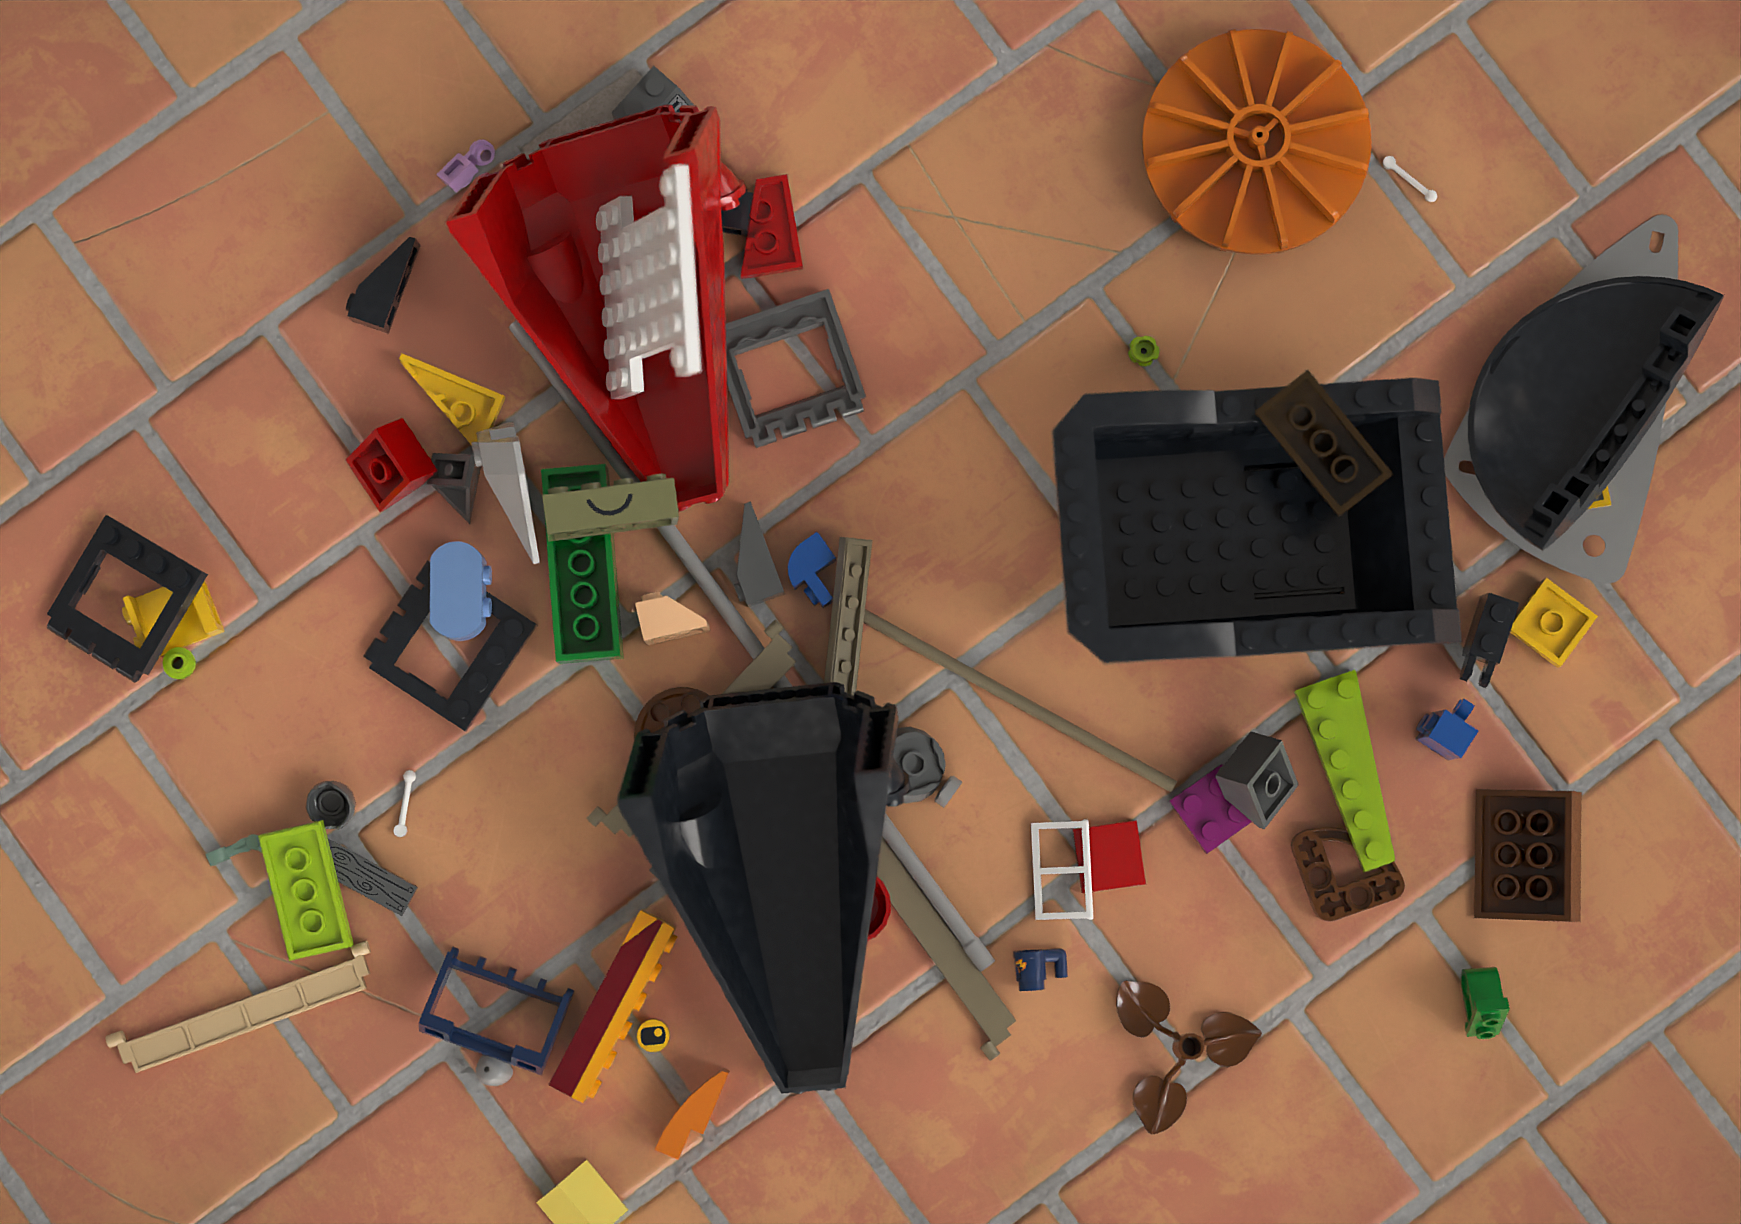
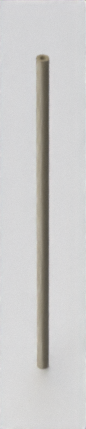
[864,609,1177,792]

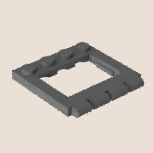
[726,289,866,448]

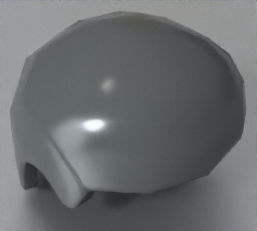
[306,781,356,829]

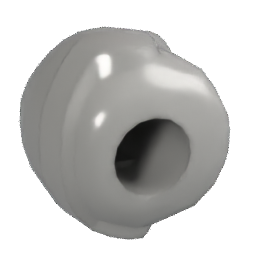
[476,1055,513,1086]

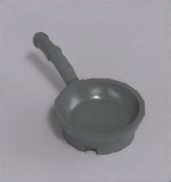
[893,727,946,804]

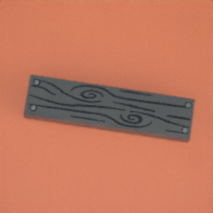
[328,838,418,916]

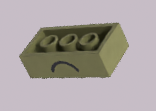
[542,474,679,542]

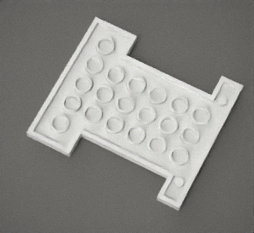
[596,165,701,399]

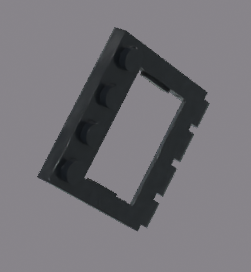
[47,515,208,682]
[363,560,538,732]

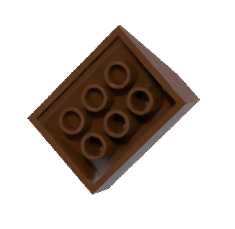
[1474,789,1582,922]

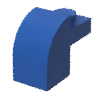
[788,532,836,608]

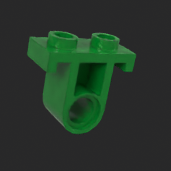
[1461,967,1510,1039]

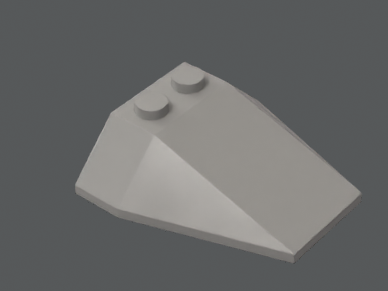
[471,422,540,564]

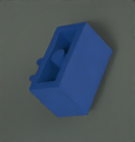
[1416,699,1479,760]

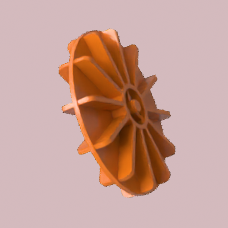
[1142,29,1372,255]

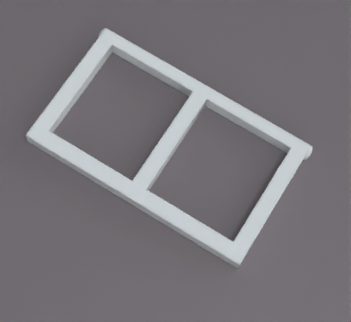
[1031,819,1093,920]

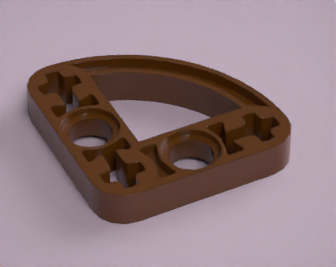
[1291,828,1405,922]

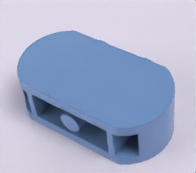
[430,541,492,641]

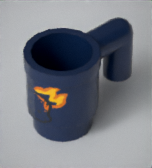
[1013,948,1068,991]

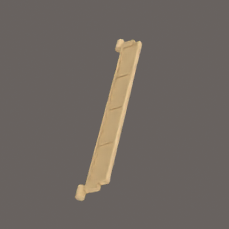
[106,941,371,1073]

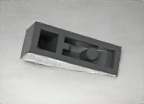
[734,501,785,607]

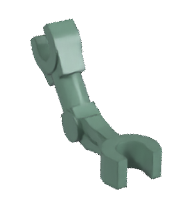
[206,834,262,866]

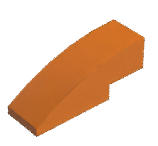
[654,1069,730,1160]

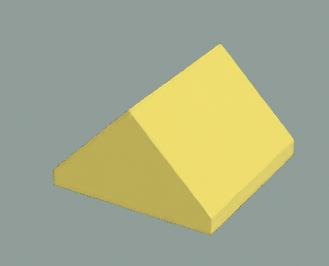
[536,1160,628,1224]

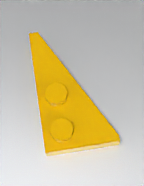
[399,353,506,445]

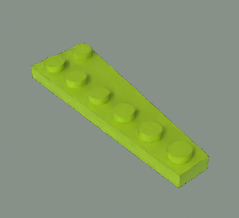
[1294,669,1396,873]

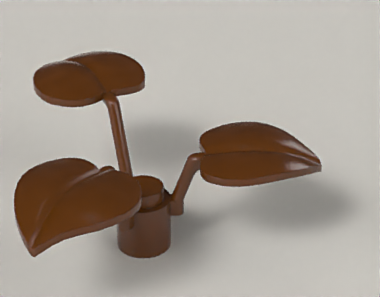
[1116,981,1262,1134]

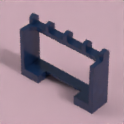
[418,947,575,1075]

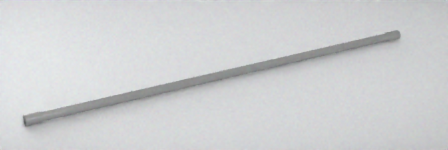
[509,320,995,972]

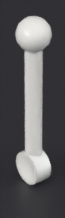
[1382,156,1437,202]
[394,770,416,837]

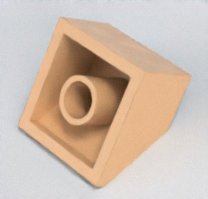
[635,592,711,646]

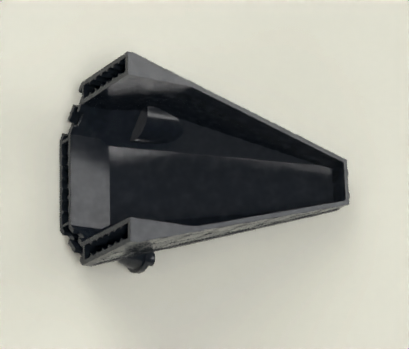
[617,682,910,1094]

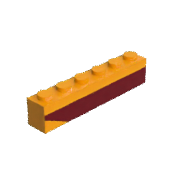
[548,909,678,1103]

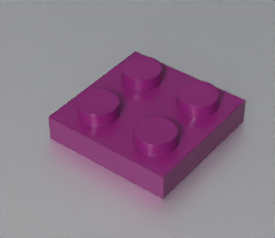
[1169,764,1252,854]

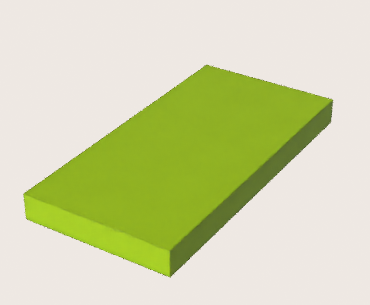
[258,820,354,961]

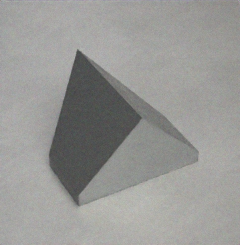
[427,453,481,524]

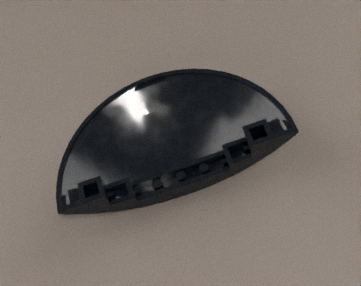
[1468,276,1724,551]

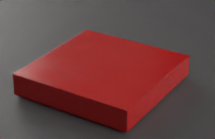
[1072,820,1146,893]

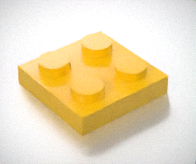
[1510,578,1598,668]

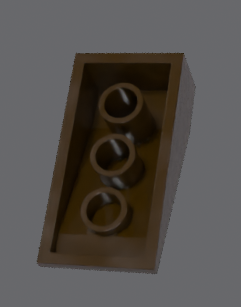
[1255,369,1392,517]

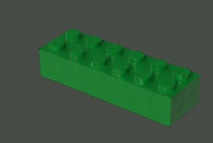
[541,464,624,664]

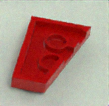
[740,174,803,279]

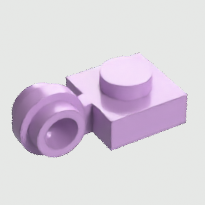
[436,139,495,193]

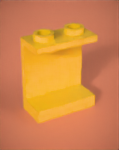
[122,581,225,657]

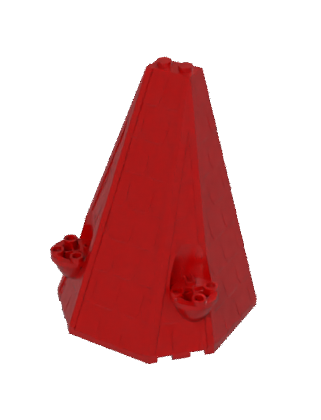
[445,104,746,512]

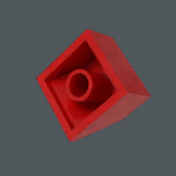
[346,418,437,512]

